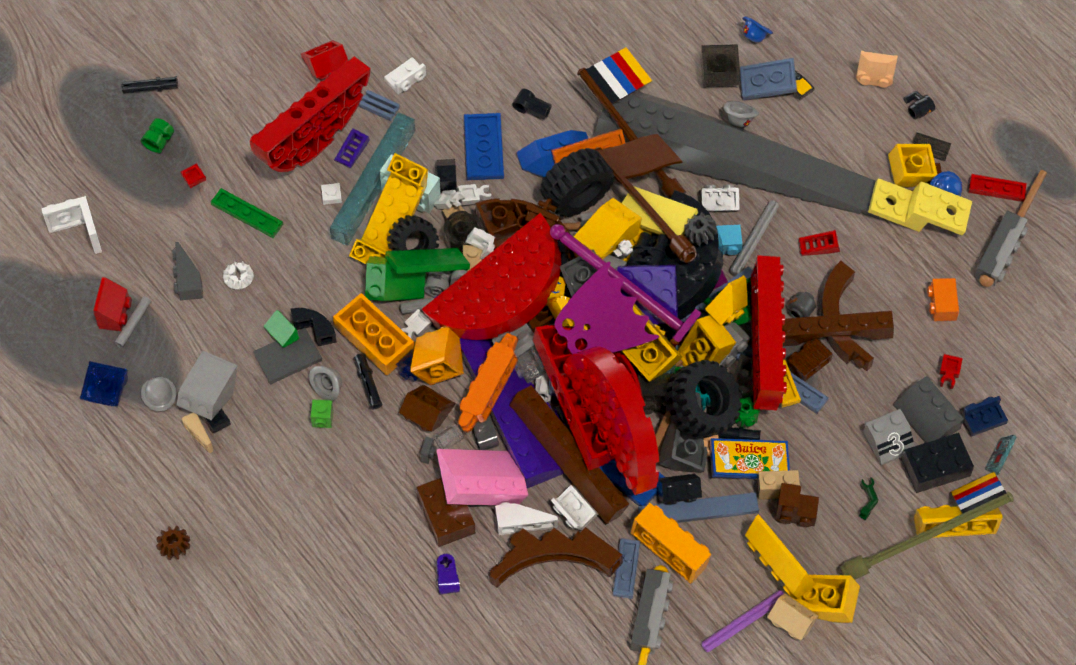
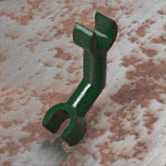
[859,477,878,520]

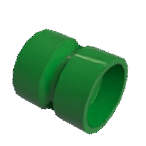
[141,118,175,153]

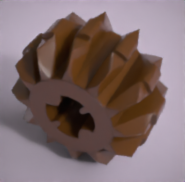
[156,526,190,560]

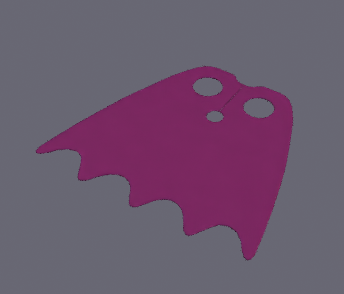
[555,261,659,354]

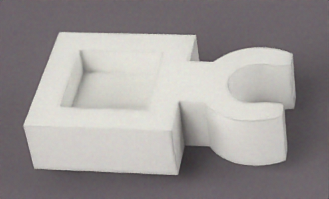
[457,184,492,205]
[434,190,466,209]
[401,309,432,339]

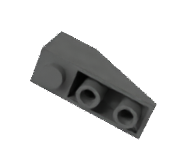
[172,242,203,301]

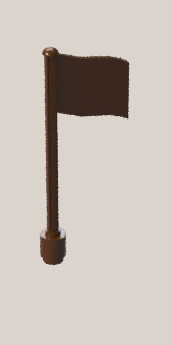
[594,134,697,263]

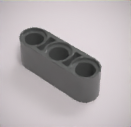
[472,415,499,450]

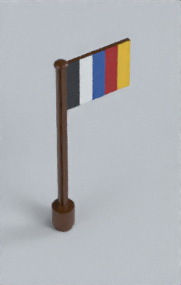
[577,47,686,199]

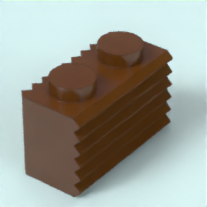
[788,338,833,381]

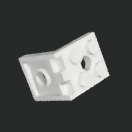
[41,196,102,254]

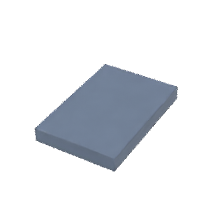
[740,58,797,101]

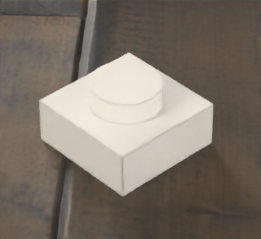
[321,183,342,205]

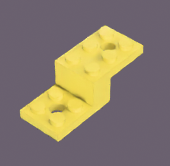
[868,178,972,235]

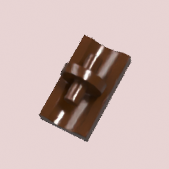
[525,198,561,228]

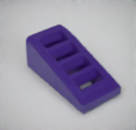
[334,128,370,168]

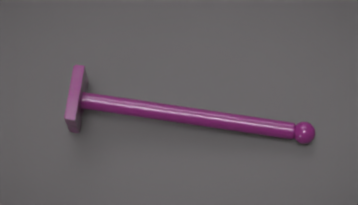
[550,224,701,348]

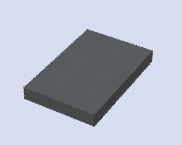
[253,328,322,385]

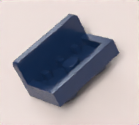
[962,396,1008,436]

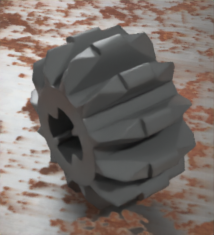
[684,213,717,246]

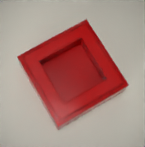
[181,163,206,188]

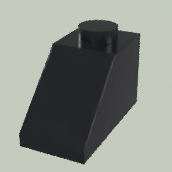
[437,159,457,193]

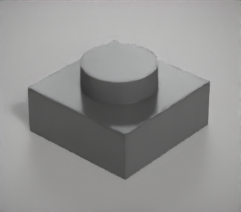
[420,437,437,464]

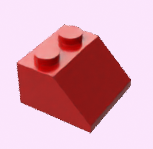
[301,40,349,79]
[93,277,132,332]

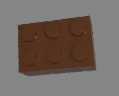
[416,478,476,547]

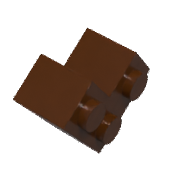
[775,483,819,527]

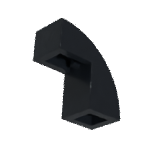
[290,308,337,346]

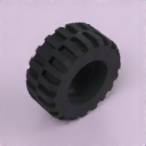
[540,148,614,217]
[665,360,742,438]

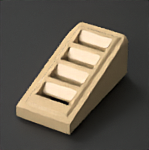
[182,413,213,453]

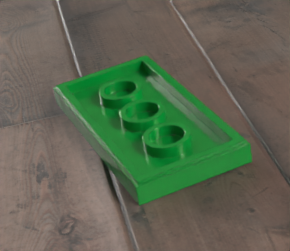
[385,248,470,274]

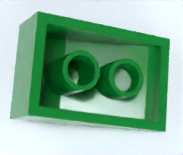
[365,256,426,301]

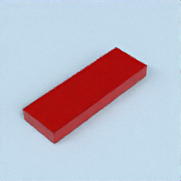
[968,174,1027,202]

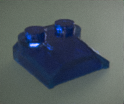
[80,361,128,407]

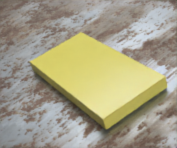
[622,186,698,235]

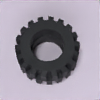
[387,215,439,251]

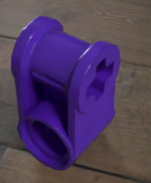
[437,554,460,595]

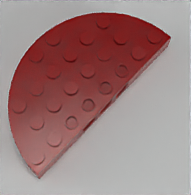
[250,56,371,172]
[421,213,561,340]
[532,325,642,471]
[563,346,659,495]

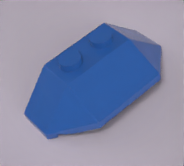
[516,130,588,178]

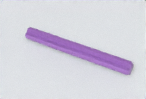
[702,590,784,652]

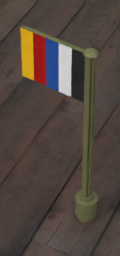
[840,472,1014,580]

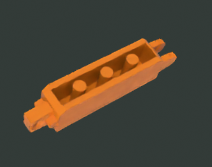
[458,333,518,432]

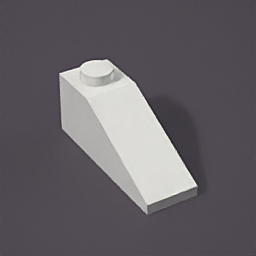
[495,502,558,535]

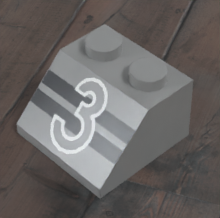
[863,409,915,465]

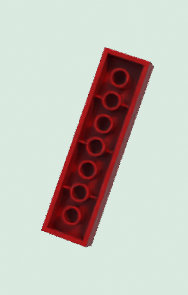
[751,255,787,411]

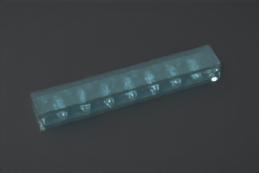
[330,113,415,246]

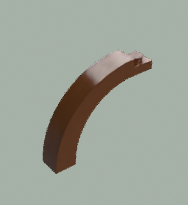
[821,261,874,371]

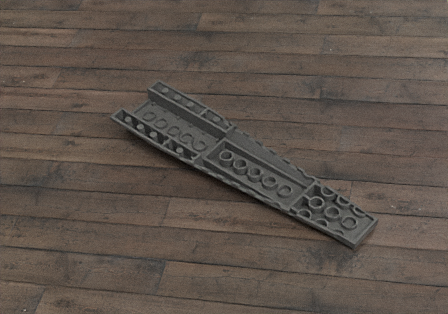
[594,91,880,219]

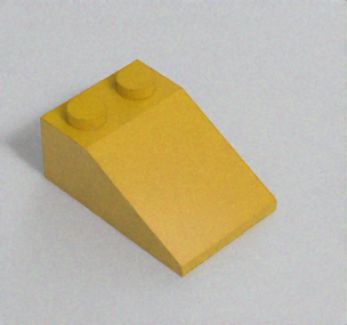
[574,198,642,259]
[678,315,736,367]
[791,574,860,623]

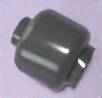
[788,292,816,318]

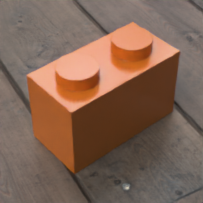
[927,278,959,321]

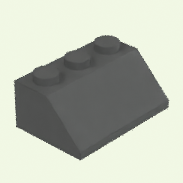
[894,376,964,443]

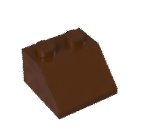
[399,384,456,432]

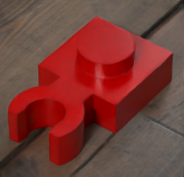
[939,354,963,389]

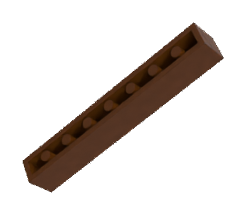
[509,385,629,524]

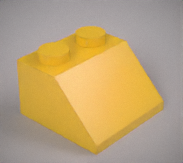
[888,144,937,187]
[705,276,748,325]

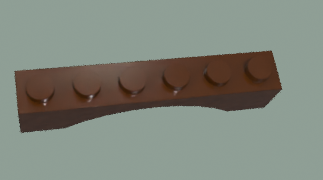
[782,311,894,346]

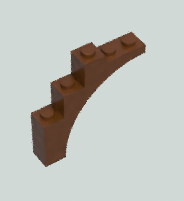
[489,527,623,588]

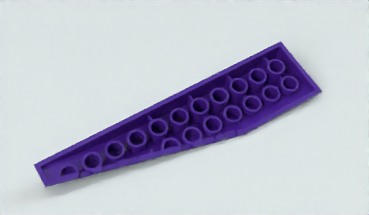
[434,296,565,489]

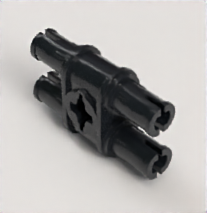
[627,232,669,266]

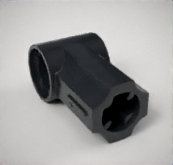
[512,89,552,119]

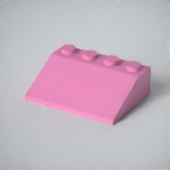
[437,449,528,505]

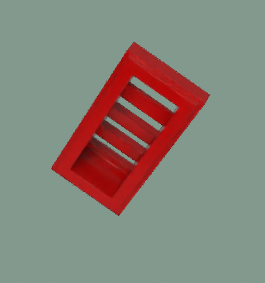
[799,230,840,256]

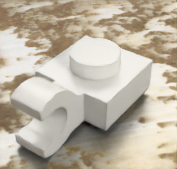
[611,240,633,260]

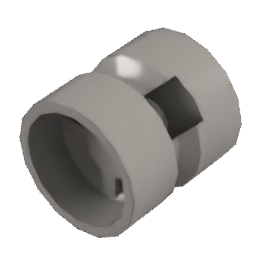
[424,271,454,297]

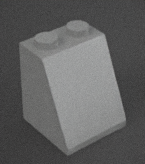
[177,351,238,420]

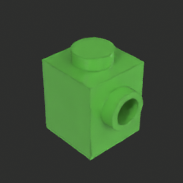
[311,399,334,428]

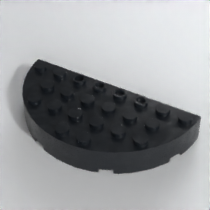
[648,190,724,328]

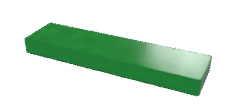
[211,188,284,238]

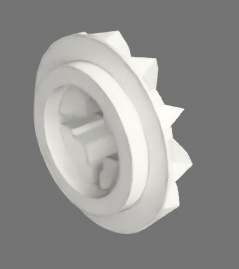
[223,261,254,289]

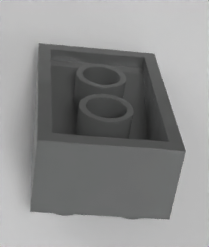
[560,249,598,297]

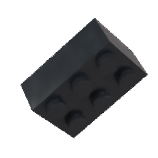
[901,433,974,493]

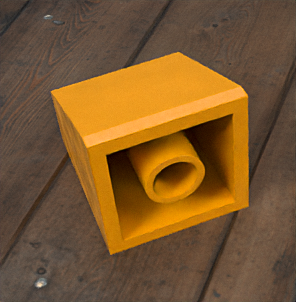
[411,327,464,385]

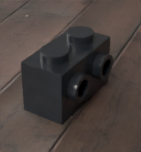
[657,474,702,505]

